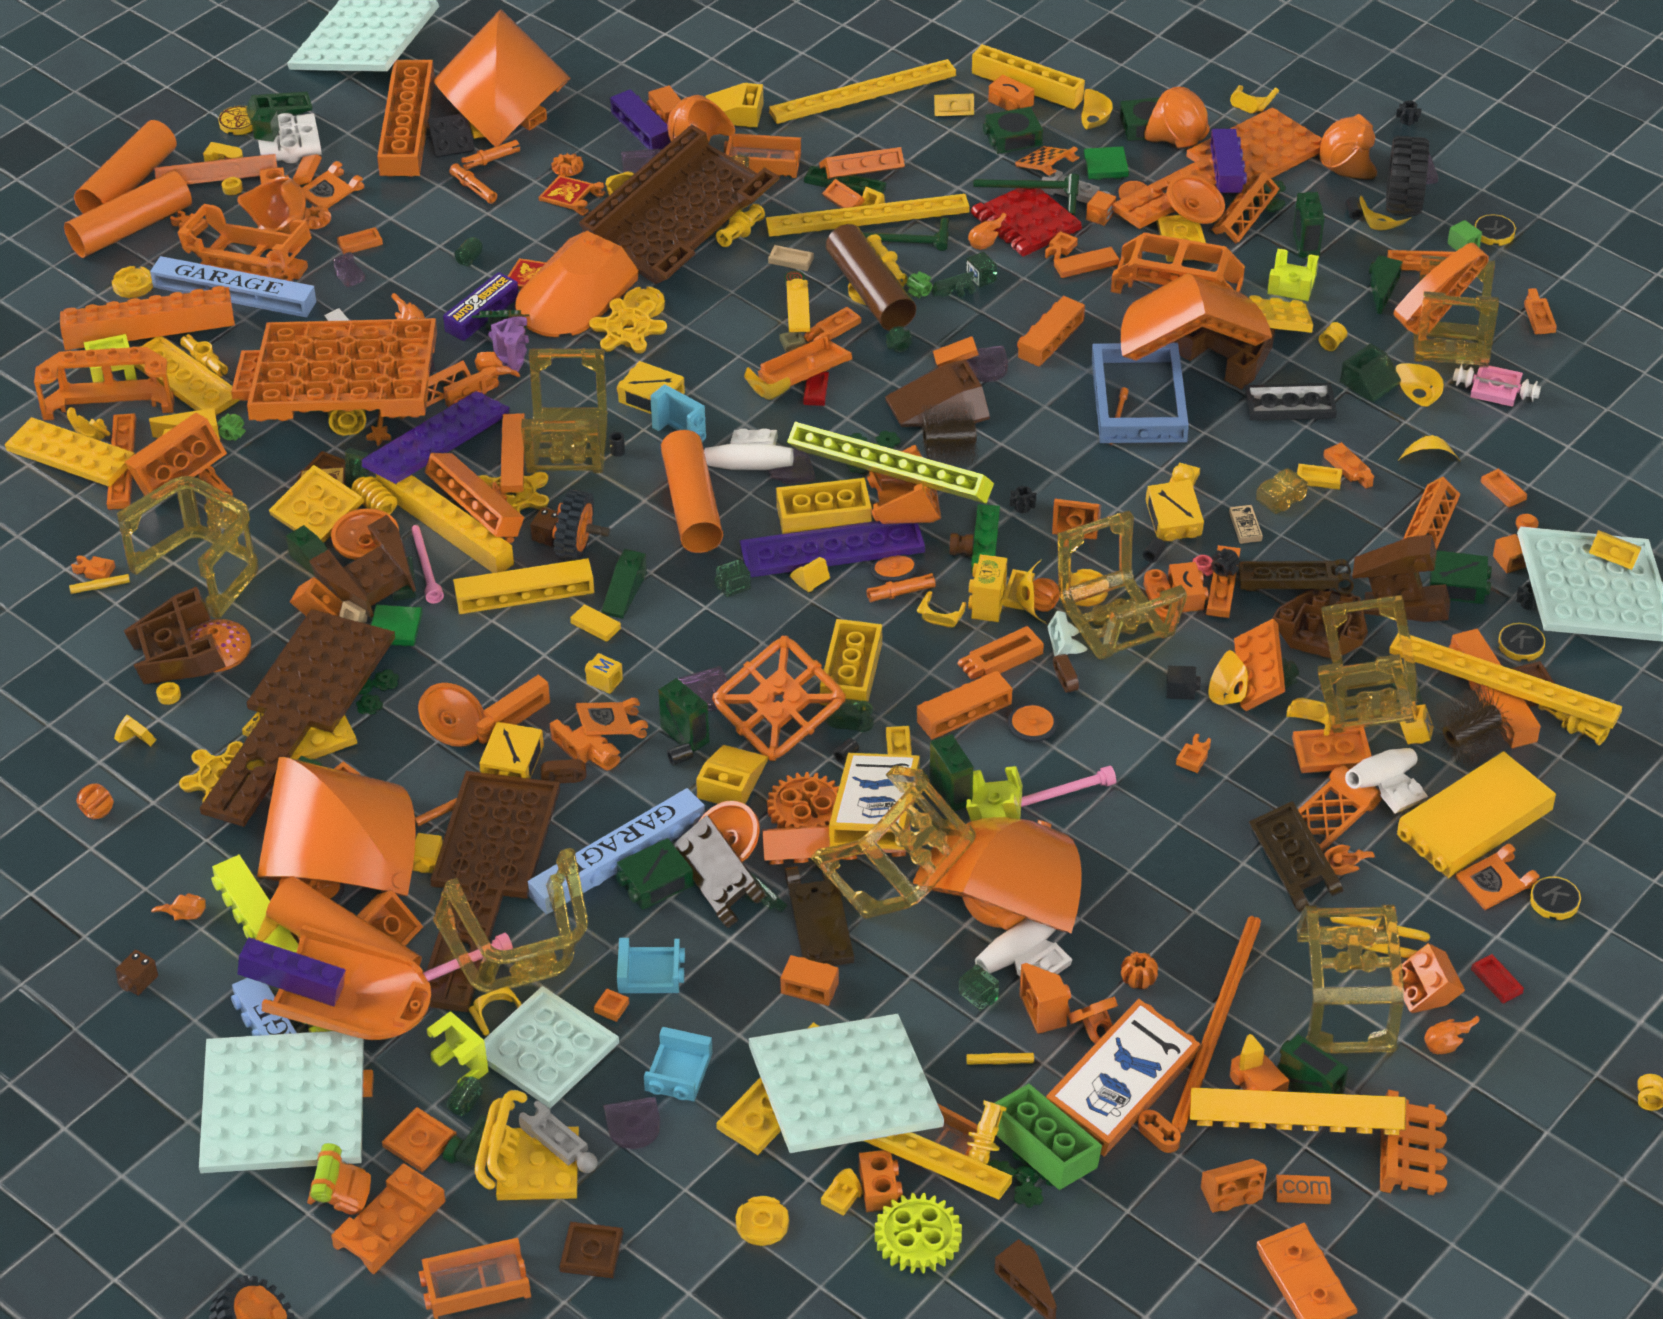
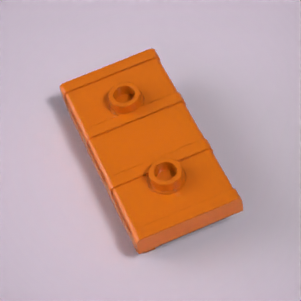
[758,336,852,386]
[1256,1223,1357,1319]

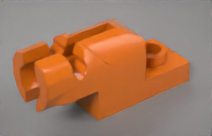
[550,719,621,771]

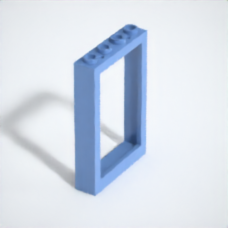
[1092,343,1189,443]

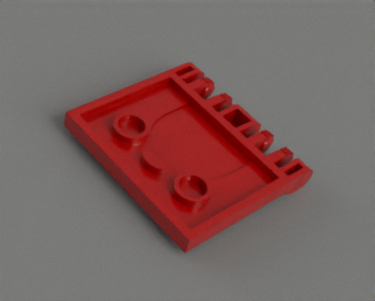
[971,188,1082,257]

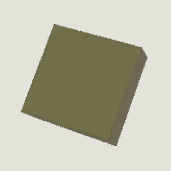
[779,332,806,353]

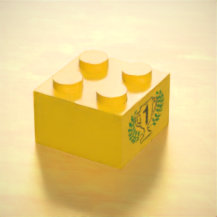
[968,554,1007,622]

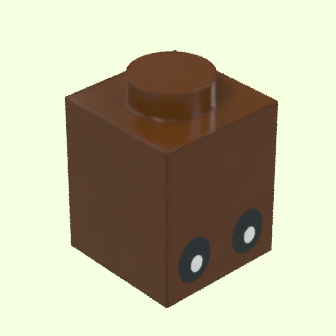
[530,507,558,546]
[115,949,158,995]

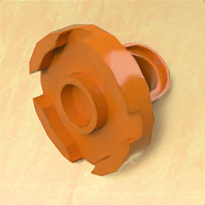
[1067,996,1118,1044]

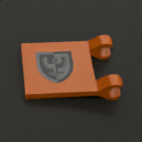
[302,161,364,208]
[576,698,648,738]
[1455,844,1539,910]

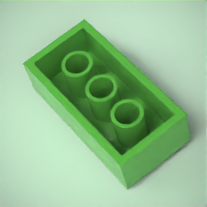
[995,1084,1102,1190]

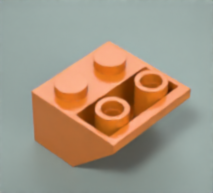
[1391,943,1465,1013]
[1201,1159,1267,1213]

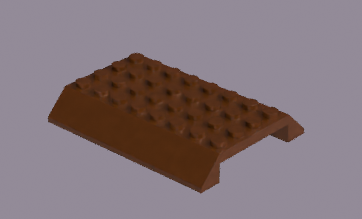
[579,124,780,284]

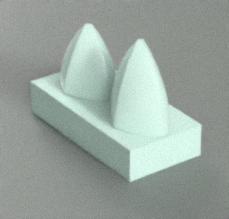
[1047,611,1088,656]

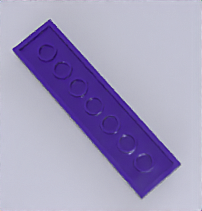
[362,391,510,484]
[739,521,925,578]

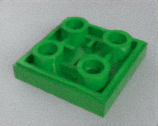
[1083,146,1129,180]
[371,605,422,646]

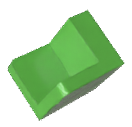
[1448,220,1482,250]

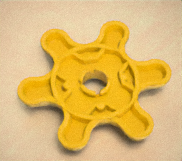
[589,298,667,354]
[478,472,549,513]
[179,741,265,803]

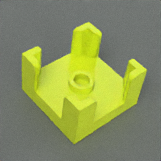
[1267,249,1319,301]
[84,334,137,382]
[966,766,1023,821]
[427,1011,489,1090]

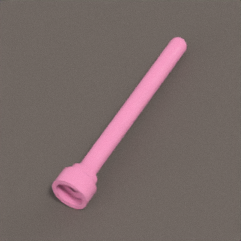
[411,525,444,604]
[1021,766,1116,807]
[423,933,513,981]

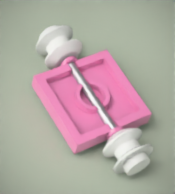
[1453,364,1541,406]

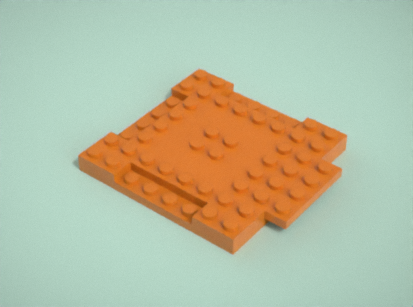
[231,318,437,421]

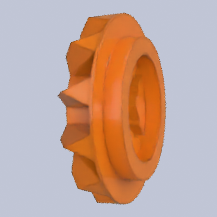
[551,152,584,176]
[303,205,331,229]

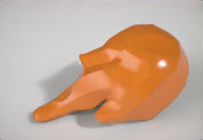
[968,213,1006,250]
[391,293,426,319]
[475,352,520,378]
[1324,844,1375,875]
[151,893,206,921]
[1424,1016,1479,1055]

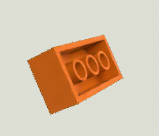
[125,412,227,503]

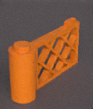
[1298,765,1382,852]

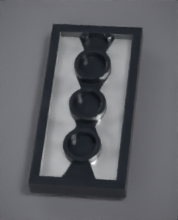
[1245,383,1337,420]

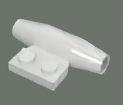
[704,429,794,470]
[1345,748,1428,814]
[975,918,1072,977]

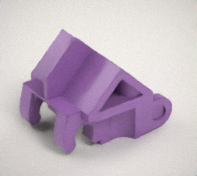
[488,317,529,372]

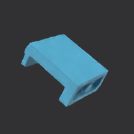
[650,384,706,442]
[617,938,685,993]
[644,1027,713,1102]

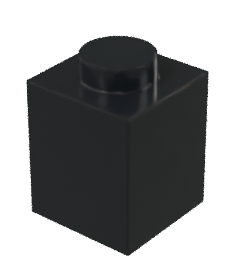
[1166,665,1201,700]

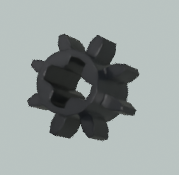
[1396,101,1422,125]
[1009,486,1037,513]
[1211,548,1240,577]
[1516,582,1537,610]

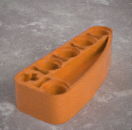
[1394,243,1489,337]

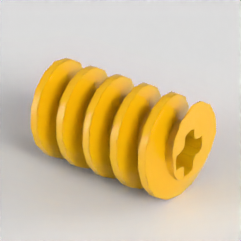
[351,476,397,515]

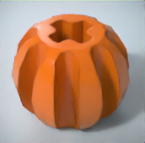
[1026,578,1060,612]
[76,783,114,820]
[1121,952,1158,990]

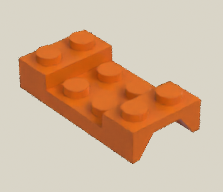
[331,1163,446,1274]

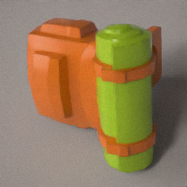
[307,1143,371,1215]

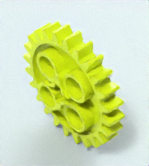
[875,1193,962,1274]

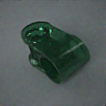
[827,699,874,732]

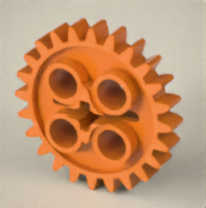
[767,772,839,828]

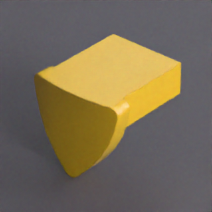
[790,557,830,593]
[114,715,157,747]
[821,1168,863,1216]

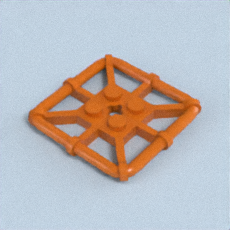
[712,636,846,761]

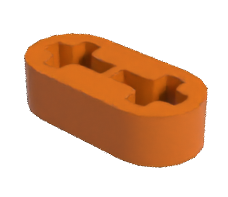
[1138,1110,1181,1153]

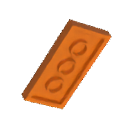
[1234,619,1285,711]

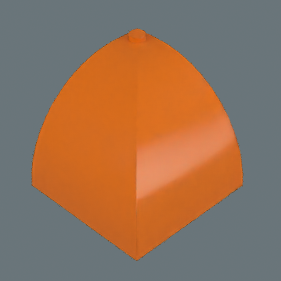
[433,9,571,147]
[1121,273,1272,361]
[257,757,416,896]
[913,817,1082,933]

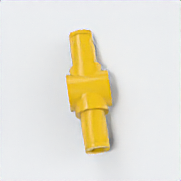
[180,334,228,377]

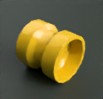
[1318,322,1348,351]
[1638,1074,1663,1111]

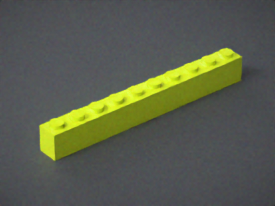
[787,422,994,504]
[211,855,332,1033]

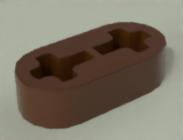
[1053,654,1079,693]
[541,759,586,784]

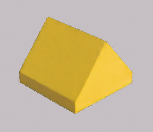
[861,187,885,206]
[1239,1034,1264,1071]

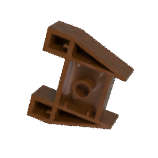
[1175,327,1275,390]
[309,515,416,617]
[1352,535,1450,622]
[124,587,226,684]

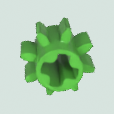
[906,271,932,299]
[217,413,246,441]

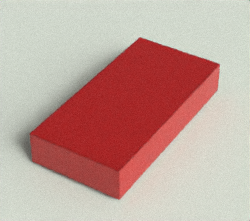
[803,372,829,406]
[1471,954,1524,1004]

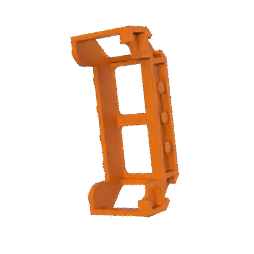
[177,204,312,278]
[1111,233,1245,294]
[34,347,175,421]

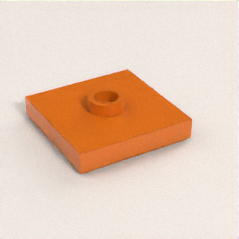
[382,1107,457,1173]

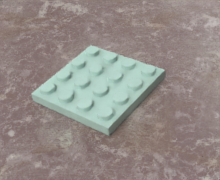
[484,986,619,1108]

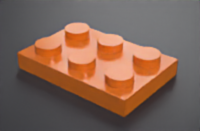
[1292,726,1372,773]

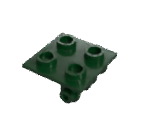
[472,310,530,332]

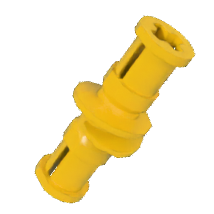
[716,204,765,247]
[867,234,908,287]
[1538,704,1610,745]
[967,1100,1007,1164]

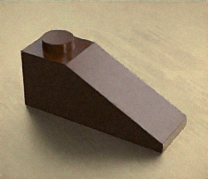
[995,1239,1057,1319]

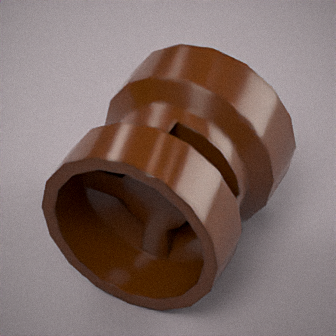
[949,533,974,556]

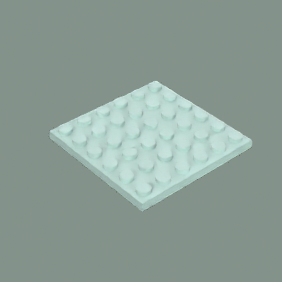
[287,0,439,71]
[1517,527,1663,642]
[749,1014,944,1153]
[199,1031,364,1173]

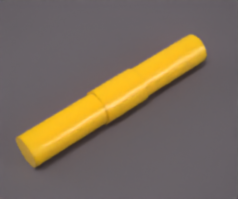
[69,574,130,594]
[966,1053,1034,1065]

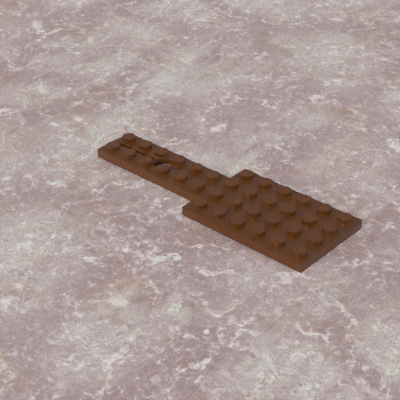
[200,609,395,827]
[427,771,560,1012]

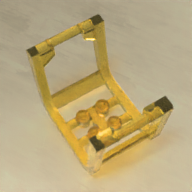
[1413,255,1499,368]
[521,348,607,473]
[117,476,259,618]
[1058,510,1187,660]
[1318,595,1418,733]
[811,765,976,919]
[433,848,588,993]
[1297,904,1404,1054]

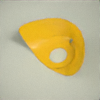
[1081,89,1113,130]
[1360,196,1412,230]
[1396,363,1444,407]
[744,367,790,400]
[1398,435,1461,462]
[1016,559,1047,624]
[1208,650,1248,705]

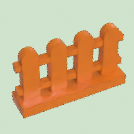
[1380,1090,1447,1196]

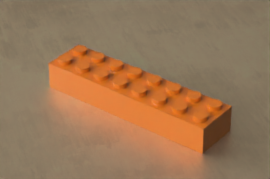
[377,60,435,177]
[60,286,235,350]

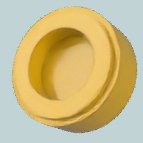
[222,177,243,195]
[156,682,181,705]

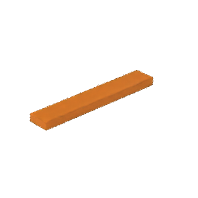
[154,154,277,184]
[107,413,136,510]
[501,413,525,493]

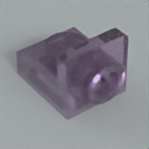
[333,252,365,288]

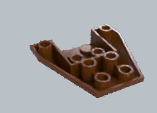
[885,359,990,427]
[1272,589,1368,659]

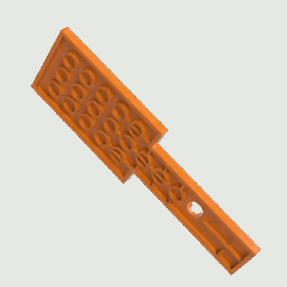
[1112,107,1322,229]

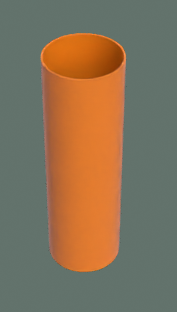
[74,120,177,214]
[64,171,192,258]
[661,430,723,553]
[266,876,422,966]

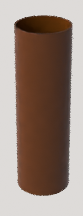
[826,224,916,331]

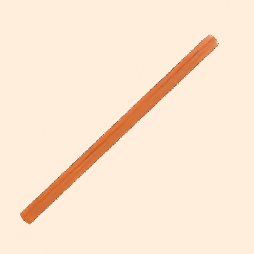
[1171,916,1261,1134]

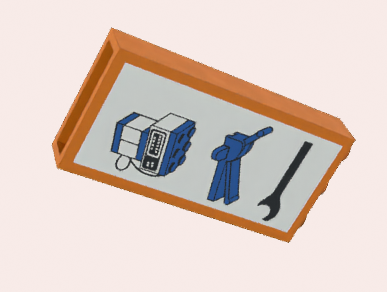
[1046,998,1200,1157]

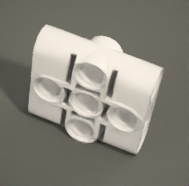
[258,113,322,163]

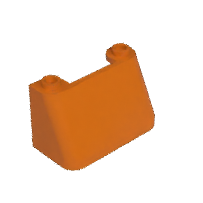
[867,445,941,524]

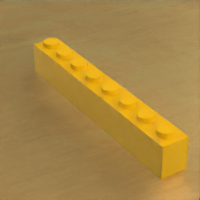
[376,474,514,573]
[1190,1088,1406,1135]

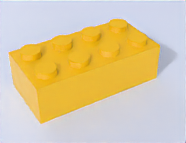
[776,478,872,534]
[820,619,882,711]

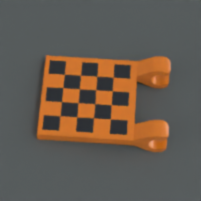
[1015,146,1080,175]

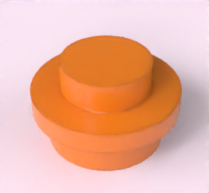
[1516,514,1539,530]

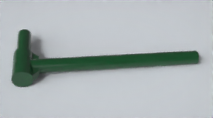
[973,174,1079,216]
[862,218,949,251]

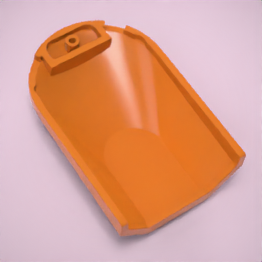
[516,231,639,337]
[262,925,431,1040]

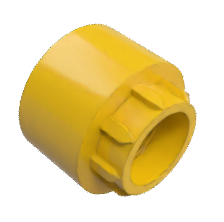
[328,409,366,436]

